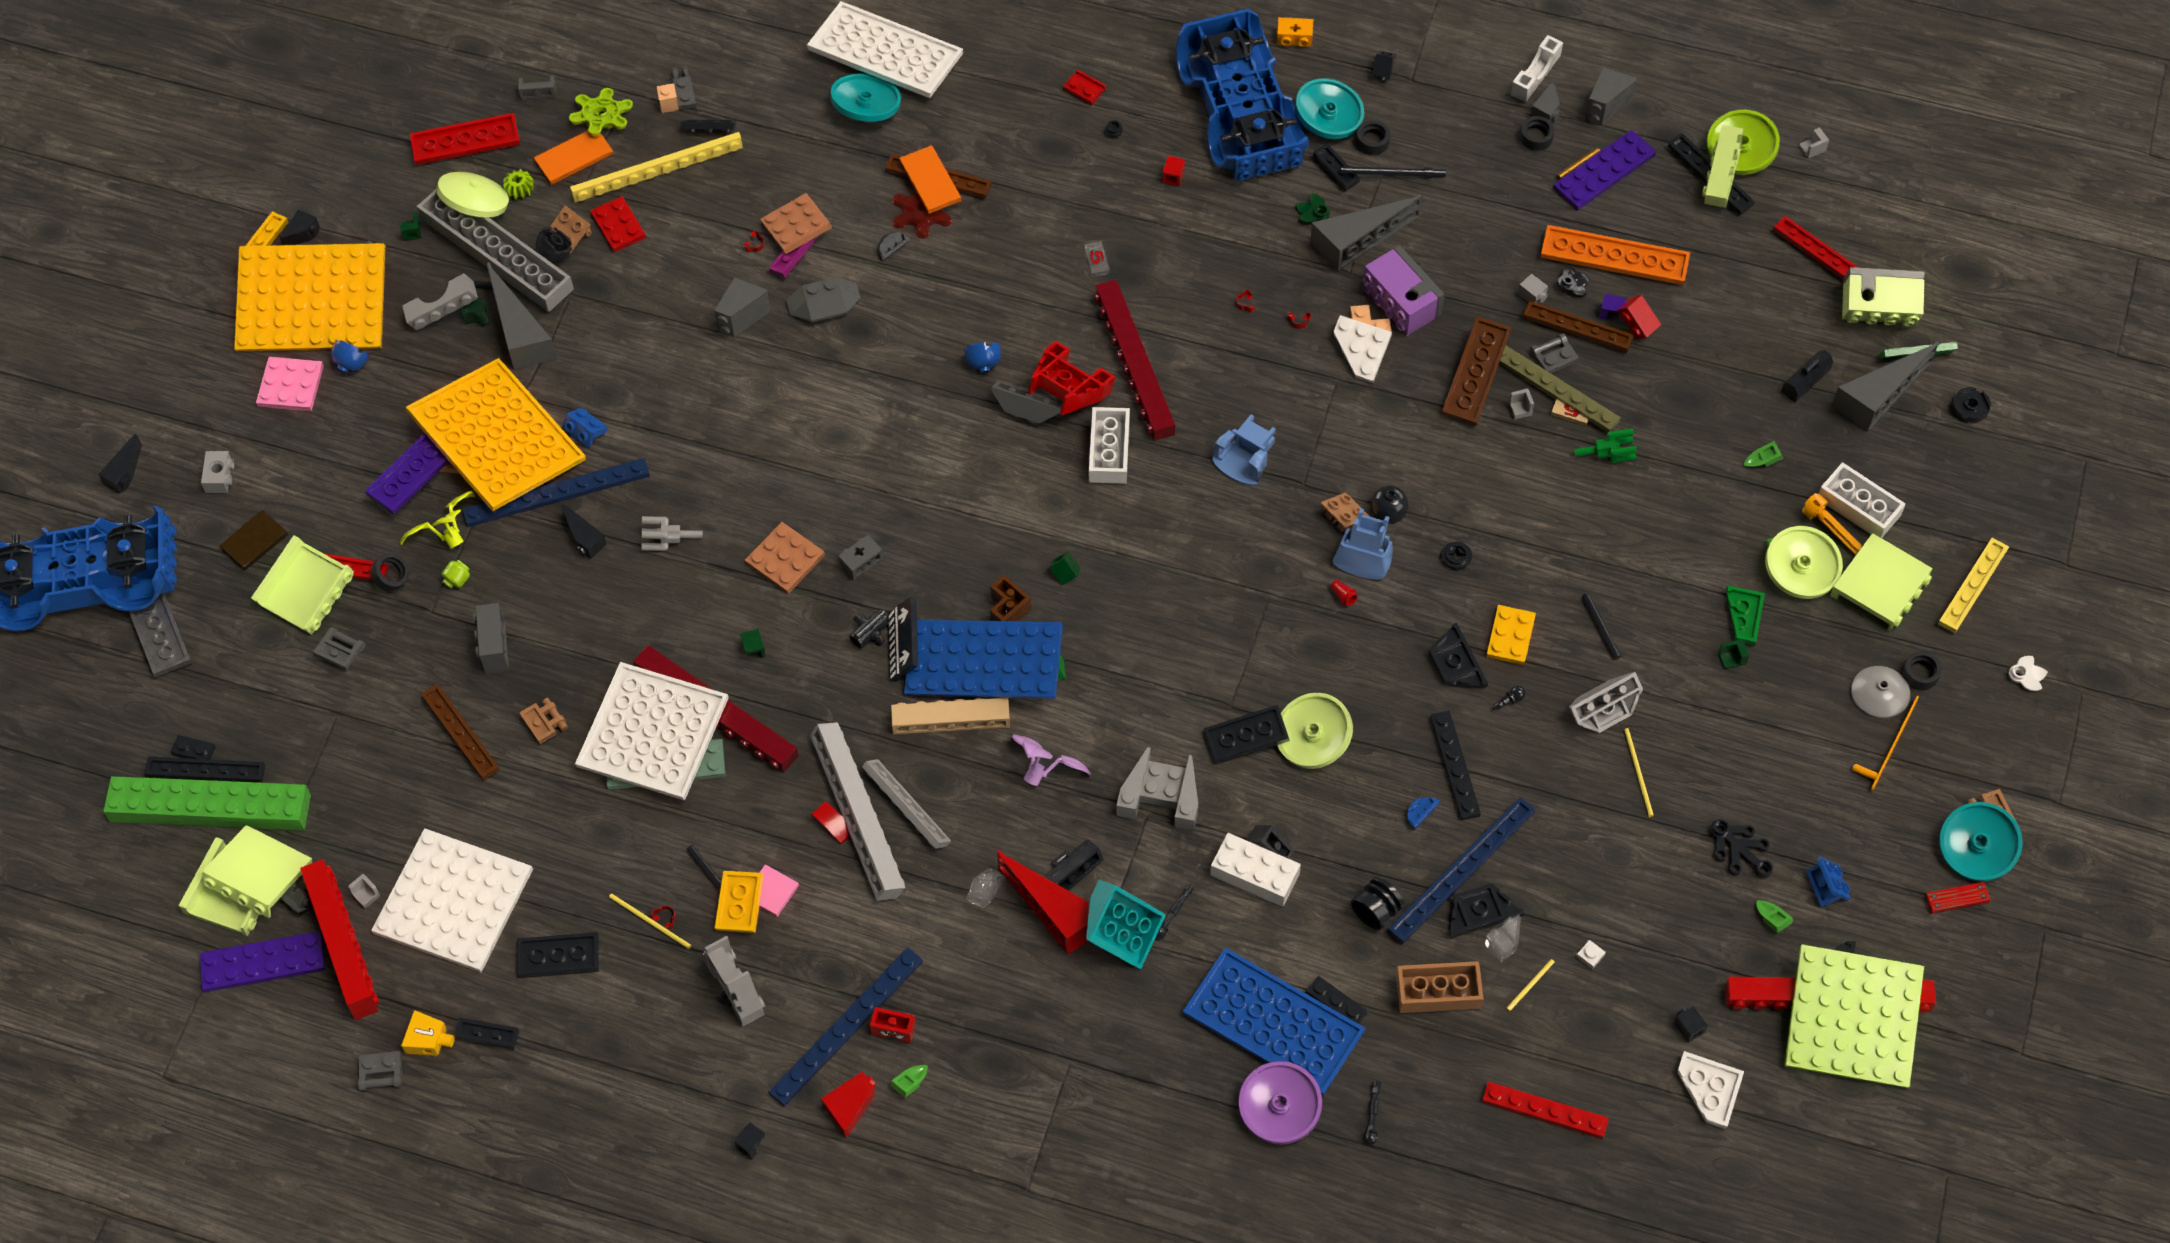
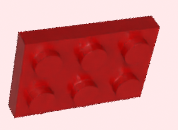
[590,196,646,252]

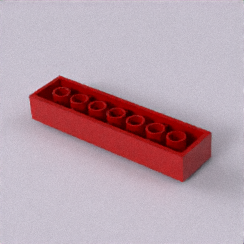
[300,859,380,1021]

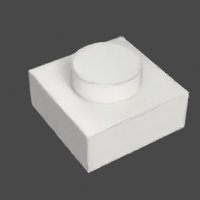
[1576,940,1606,969]

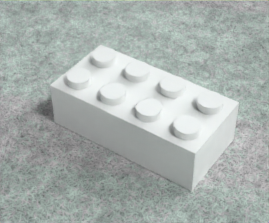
[1089,407,1130,484]
[1819,462,1905,538]
[1211,833,1301,907]

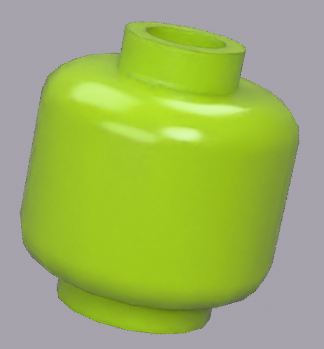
[441,560,470,589]

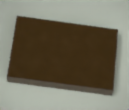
[219,509,288,570]

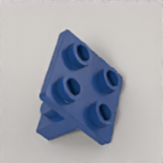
[1806,857,1851,907]

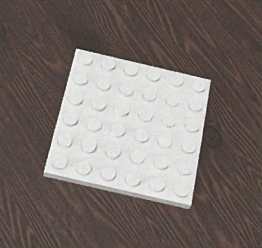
[575,662,729,800]
[371,828,533,972]

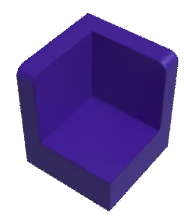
[1599,294,1626,320]

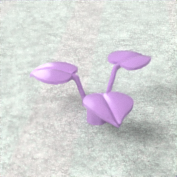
[1011,734,1091,786]

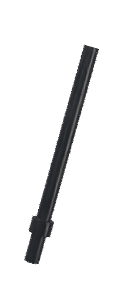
[1340,166,1446,178]

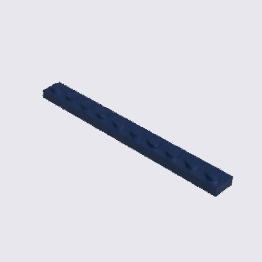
[463,458,650,527]
[1388,797,1535,944]
[769,947,923,1107]

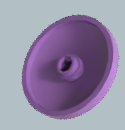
[1239,1061,1322,1144]

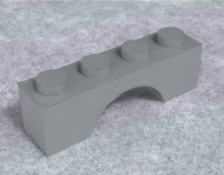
[402,274,478,331]

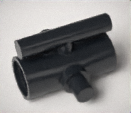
[849,609,889,649]

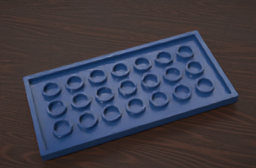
[904,620,1063,699]
[1183,948,1365,1096]

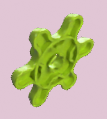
[569,88,633,137]

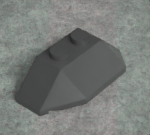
[786,277,861,323]
[991,380,1063,423]

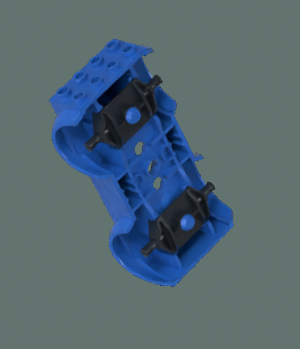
[1176,8,1309,181]
[0,505,177,631]

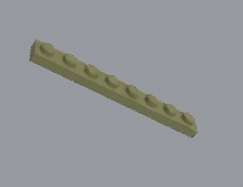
[1499,346,1621,433]

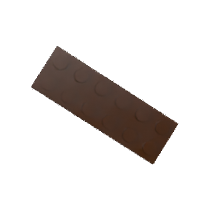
[1442,316,1512,426]

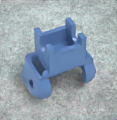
[1212,414,1276,486]
[1333,508,1393,580]

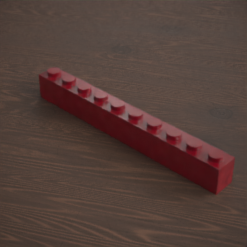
[1094,279,1175,441]
[633,645,799,773]

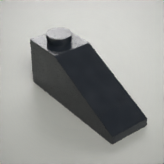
[98,434,142,493]
[561,504,607,559]

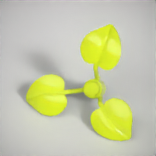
[400,491,475,549]

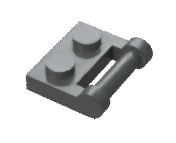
[1530,333,1579,374]
[313,627,366,671]
[358,1051,402,1091]

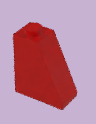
[821,1071,876,1138]

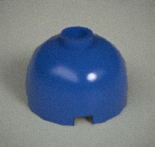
[331,339,369,373]
[964,342,1001,373]

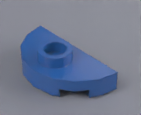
[1407,797,1440,830]

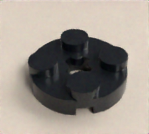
[1952,387,1991,423]

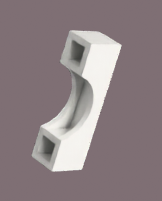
[1511,35,1563,102]

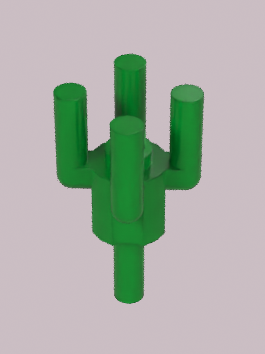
[1574,428,1637,463]

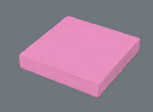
[759,865,799,917]

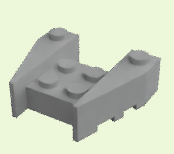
[1117,747,1198,831]
[703,936,765,1027]

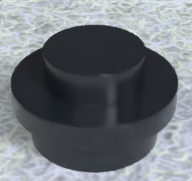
[1105,120,1123,137]

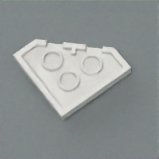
[1334,315,1392,383]
[1677,1051,1744,1129]

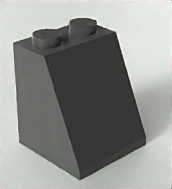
[1585,67,1637,126]
[714,277,770,337]

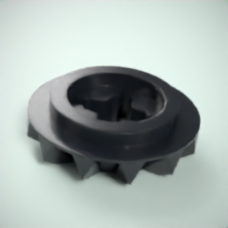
[1442,541,1472,570]

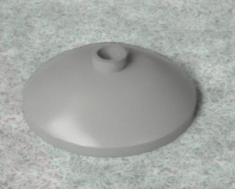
[1851,666,1910,719]

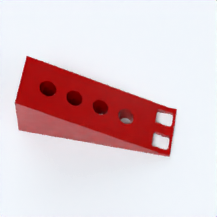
[997,849,1090,955]

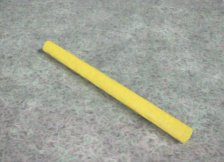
[1507,959,1554,1011]

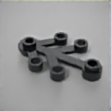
[1710,819,1773,878]

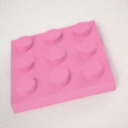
[256,357,324,412]

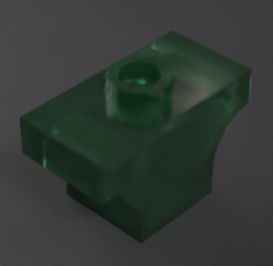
[460,287,489,327]

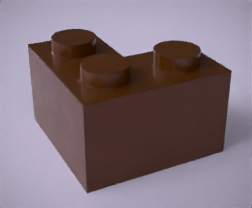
[990,575,1031,621]

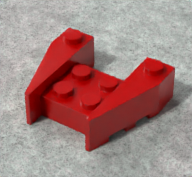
[1028,341,1115,415]

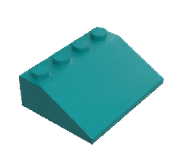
[1086,880,1166,969]

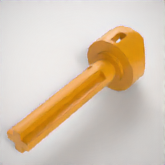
[1803,493,1863,555]

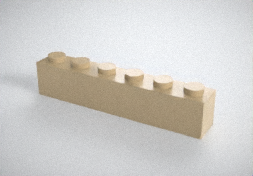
[891,698,1010,735]

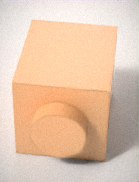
[657,83,679,113]

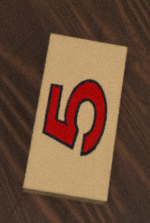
[1551,399,1588,426]

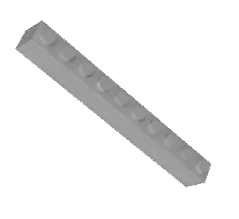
[810,722,905,901]

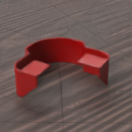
[744,231,764,252]
[1237,290,1256,313]
[1288,312,1311,329]
[652,906,676,929]

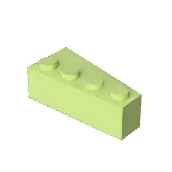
[1702,125,1743,208]

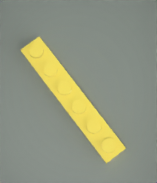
[1938,538,2009,633]

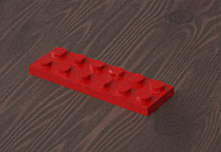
[410,113,520,165]

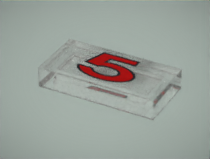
[1084,241,1110,277]

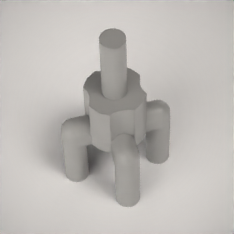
[642,516,703,551]

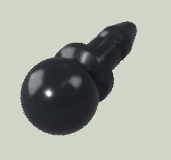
[1493,685,1526,710]

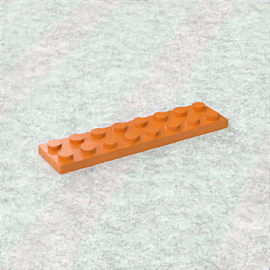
[1540,225,1690,285]

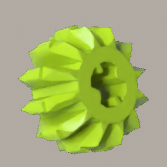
[503,169,534,200]

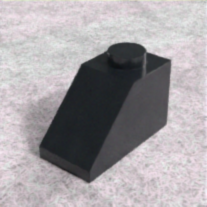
[1373,51,1397,80]
[279,210,320,245]
[1246,825,1295,859]

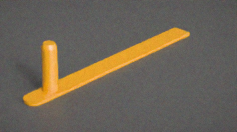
[1852,696,1919,791]

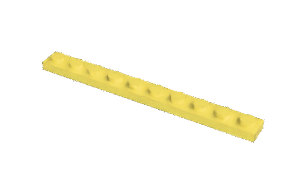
[570,132,743,202]

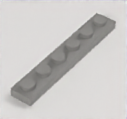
[862,759,951,849]

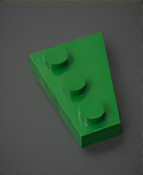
[1726,585,1765,646]

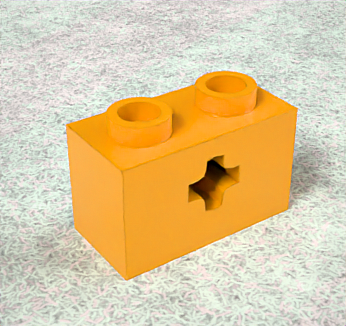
[1277,17,1313,47]

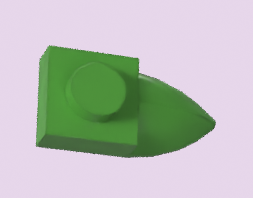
[1744,441,1783,467]
[1756,900,1793,933]
[890,1065,928,1098]

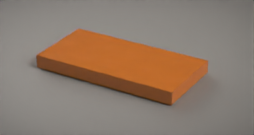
[534,131,613,185]
[900,145,961,214]

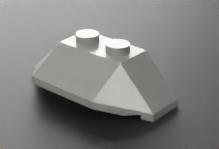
[1569,672,1643,733]

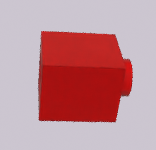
[1162,156,1185,187]

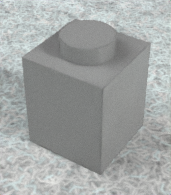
[1518,274,1548,303]

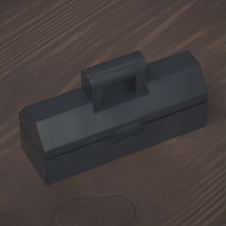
[1781,350,1833,403]
[1044,840,1104,891]

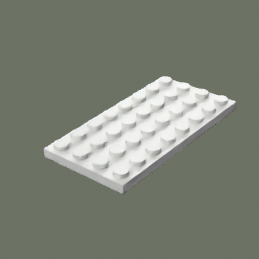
[807,1,963,98]

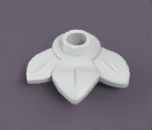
[2009,656,2048,691]

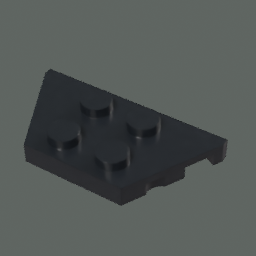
[1429,623,1488,688]
[1450,883,1524,938]

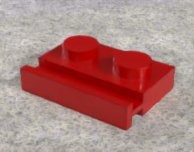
[1063,69,1106,106]

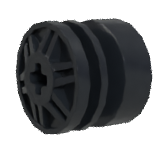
[1350,876,1404,931]

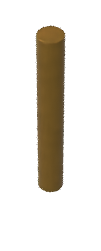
[1556,147,1600,180]

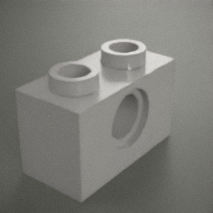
[201,451,234,493]

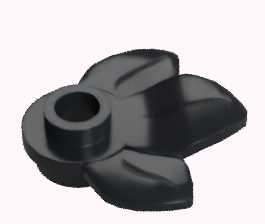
[1557,267,1590,296]

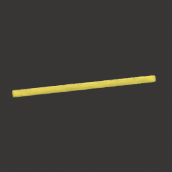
[1624,728,1654,817]
[609,894,691,949]

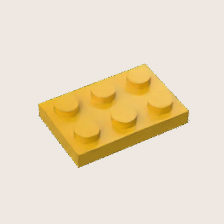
[1486,605,1536,666]
[715,871,764,933]

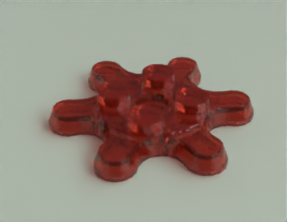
[892,190,952,239]

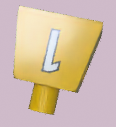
[402,1011,455,1056]

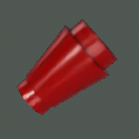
[1330,580,1358,606]

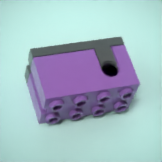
[1363,245,1445,336]

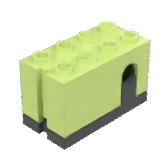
[1842,267,1925,326]

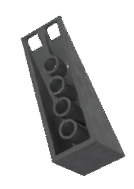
[1310,194,1421,271]
[487,262,557,370]
[1831,341,1939,432]

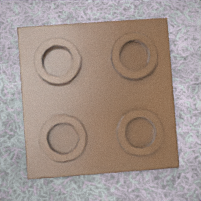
[550,205,592,254]
[1320,492,1370,533]

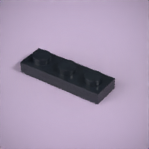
[681,120,736,132]
[1313,143,1360,190]
[1306,976,1368,1024]
[454,1017,520,1050]

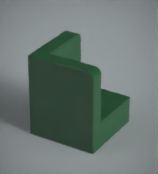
[400,211,422,241]
[1049,551,1081,585]
[740,629,766,657]
[1718,639,1749,669]

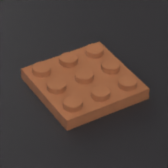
[760,193,832,254]
[745,522,825,594]

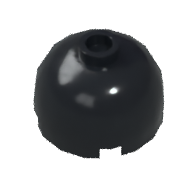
[535,227,573,262]
[1371,485,1408,524]

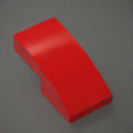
[812,801,851,845]

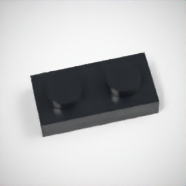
[170,735,216,759]

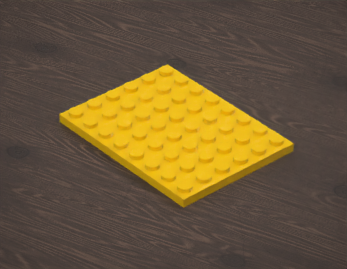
[235,243,385,352]
[406,358,586,511]

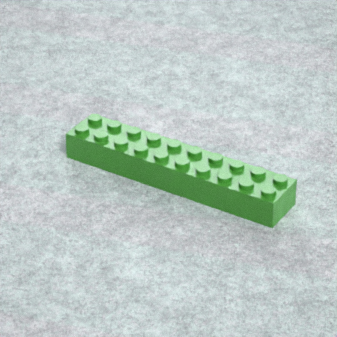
[104,776,311,831]

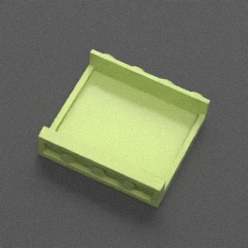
[1830,533,1932,631]
[251,536,354,635]
[202,825,312,918]
[179,837,259,936]

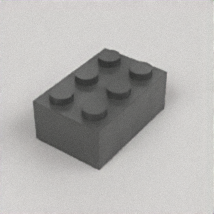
[473,603,509,674]

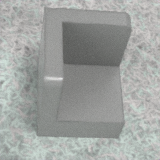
[1799,127,1829,158]
[1508,389,1534,420]
[348,874,380,909]

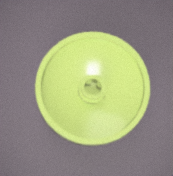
[436,172,509,217]
[1765,526,1843,599]
[1277,693,1353,769]

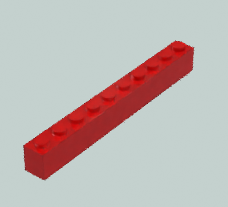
[1725,977,1936,1013]

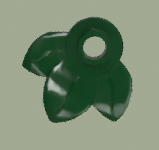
[1296,193,1330,223]

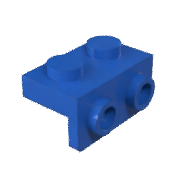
[562,408,608,448]

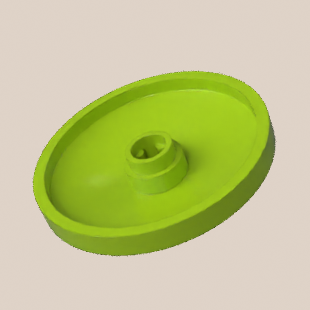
[1707,110,1780,175]

